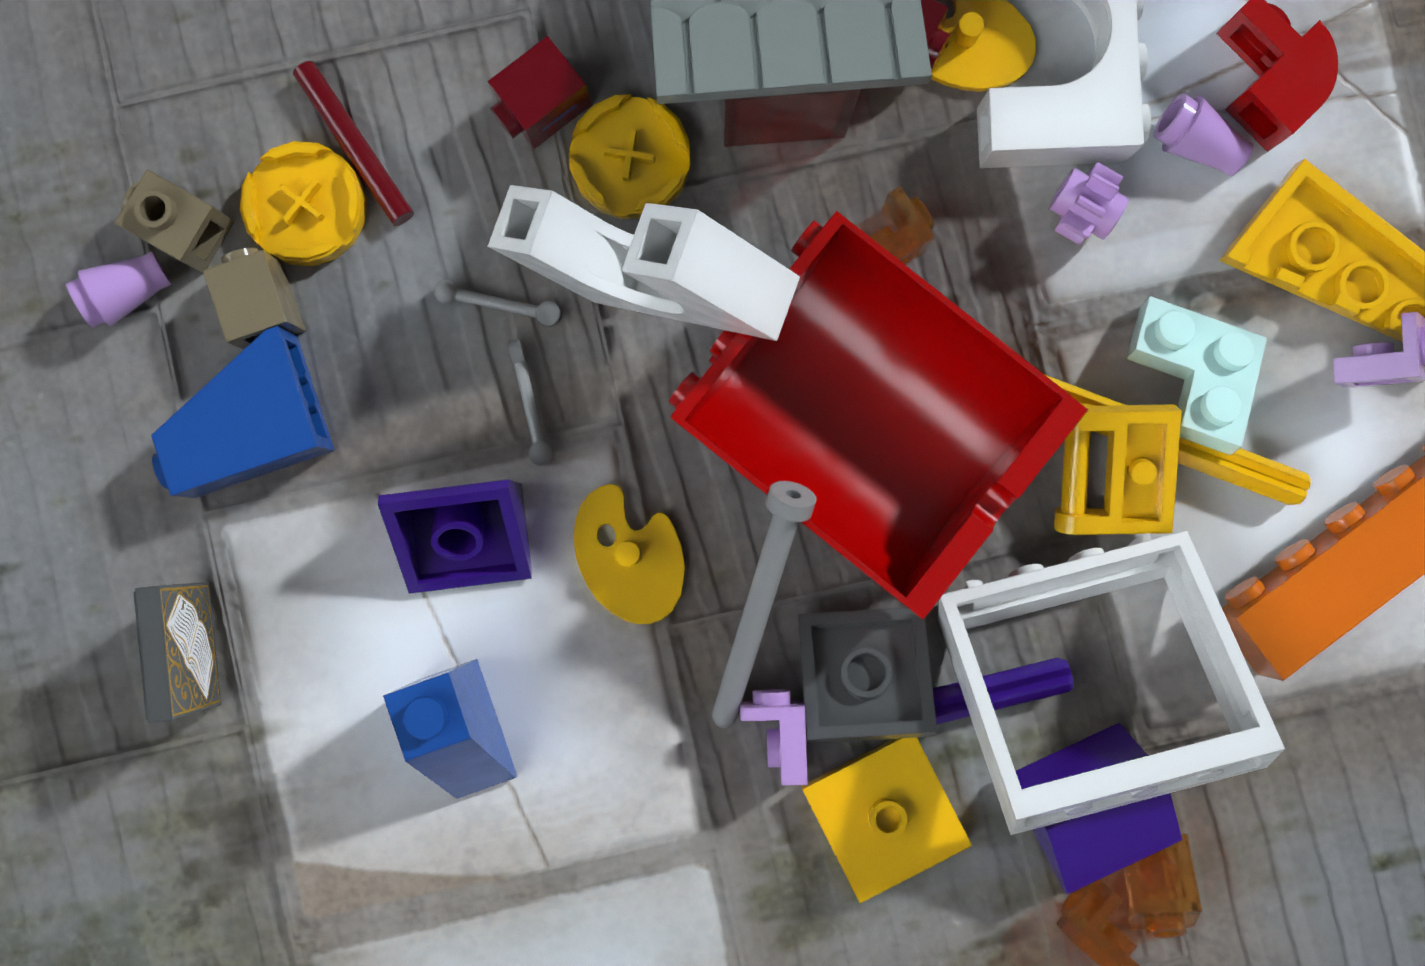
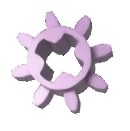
[1048,162,1129,245]

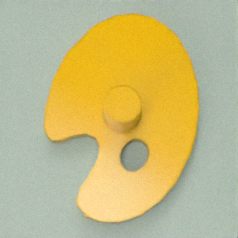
[931,0,1036,92]
[573,484,685,624]

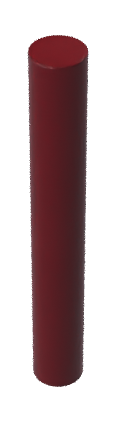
[293,61,414,226]

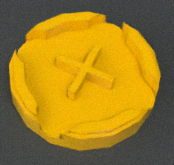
[569,94,690,219]
[240,141,367,266]

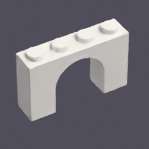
[977,0,1151,168]
[487,185,800,341]

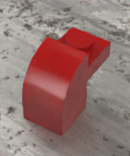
[1216,0,1339,152]

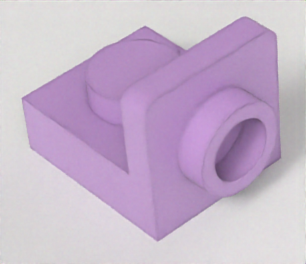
[1333,312,1425,388]
[740,689,808,785]

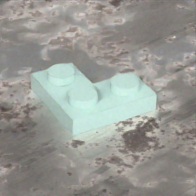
[1126,296,1267,455]

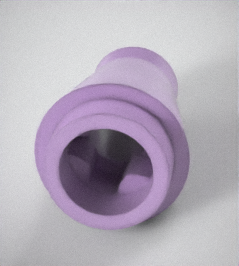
[1153,94,1253,176]
[66,251,172,328]

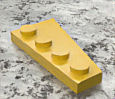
[1218,158,1425,342]

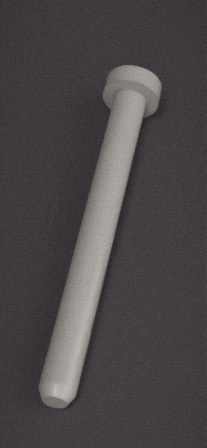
[712,481,817,728]

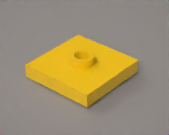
[801,737,972,903]

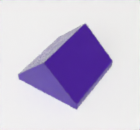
[378,479,532,594]
[1016,723,1182,895]

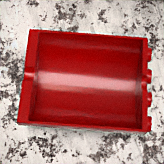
[668,210,1089,620]

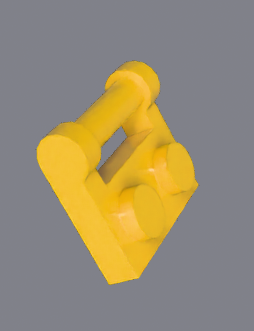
[1054,403,1182,535]

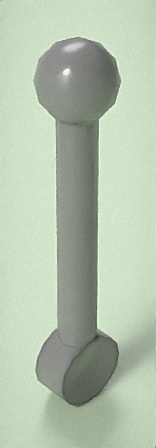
[434,280,561,327]
[508,338,553,465]

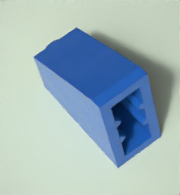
[151,326,335,498]
[383,659,517,799]

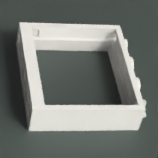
[937,531,1285,835]

